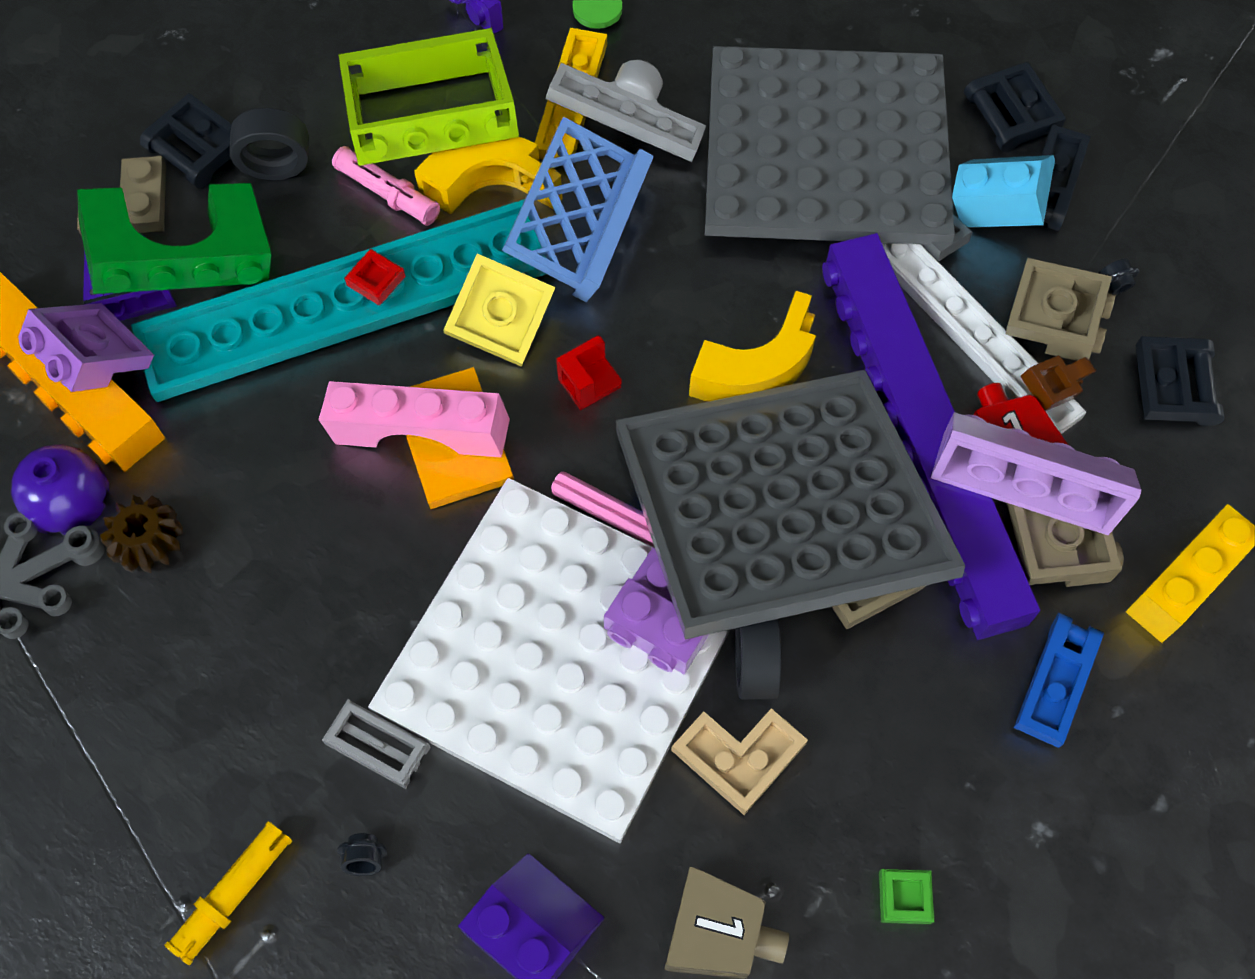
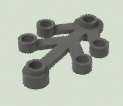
[0,512,105,639]

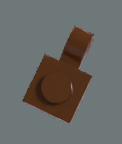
[1020,355,1096,411]

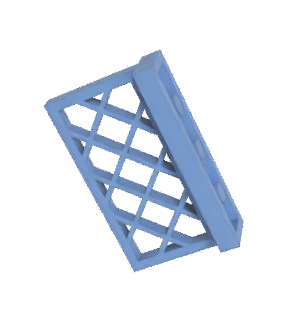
[502,116,654,302]

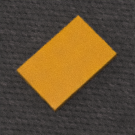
[406,367,514,510]

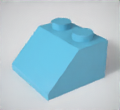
[952,155,1055,227]

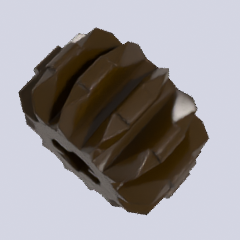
[100,494,184,573]

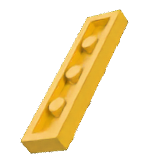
[535,28,607,164]

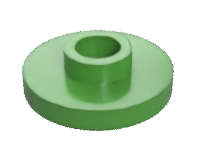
[572,0,622,29]

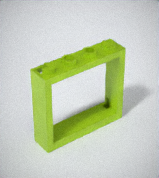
[338,28,519,166]

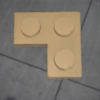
[672,709,808,815]

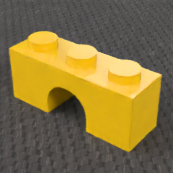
[1126,504,1255,643]

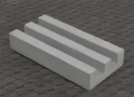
[322,700,431,789]

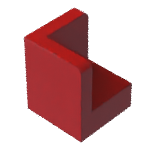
[556,335,622,411]

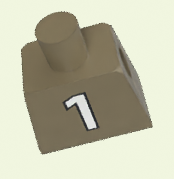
[664,867,789,978]

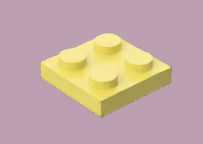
[444,253,555,367]

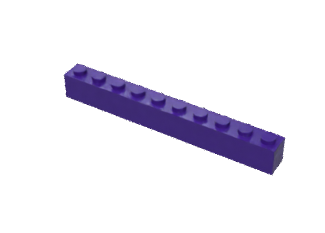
[822,233,1041,640]

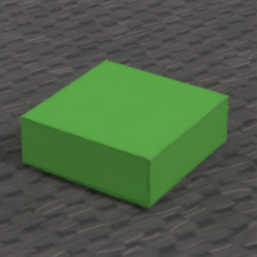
[879,869,934,924]

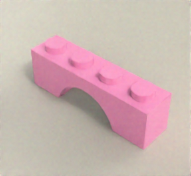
[319,381,510,458]

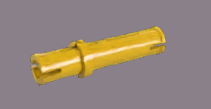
[164,821,292,966]

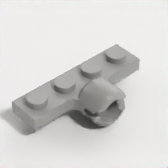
[545,59,706,162]

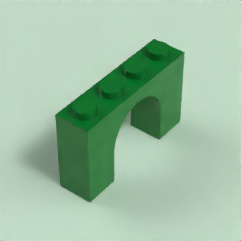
[77,183,271,294]

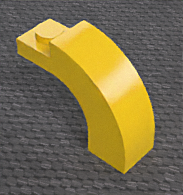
[414,137,562,214]
[689,291,816,402]

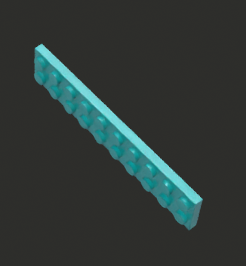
[131,199,546,403]

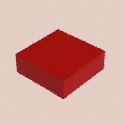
[344,249,406,306]

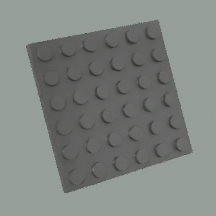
[705,46,955,245]
[616,370,965,639]

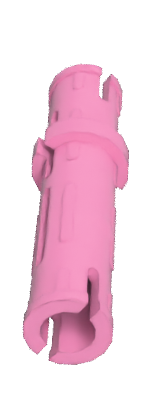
[332,146,440,226]

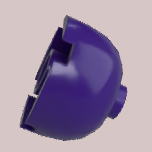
[11,444,109,535]

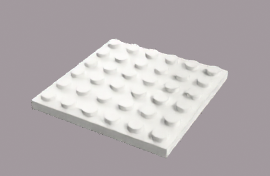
[368,478,730,844]

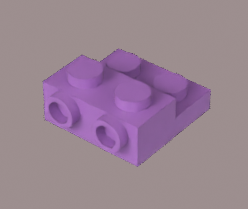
[18,303,154,392]
[604,547,710,675]

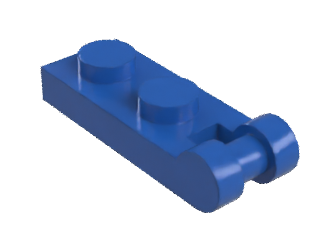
[1014,613,1104,748]

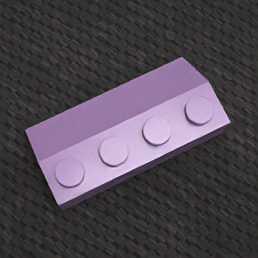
[931,412,1141,535]

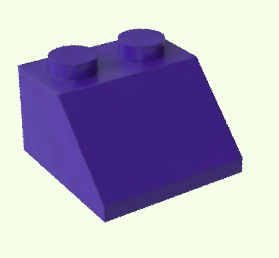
[458,853,605,979]

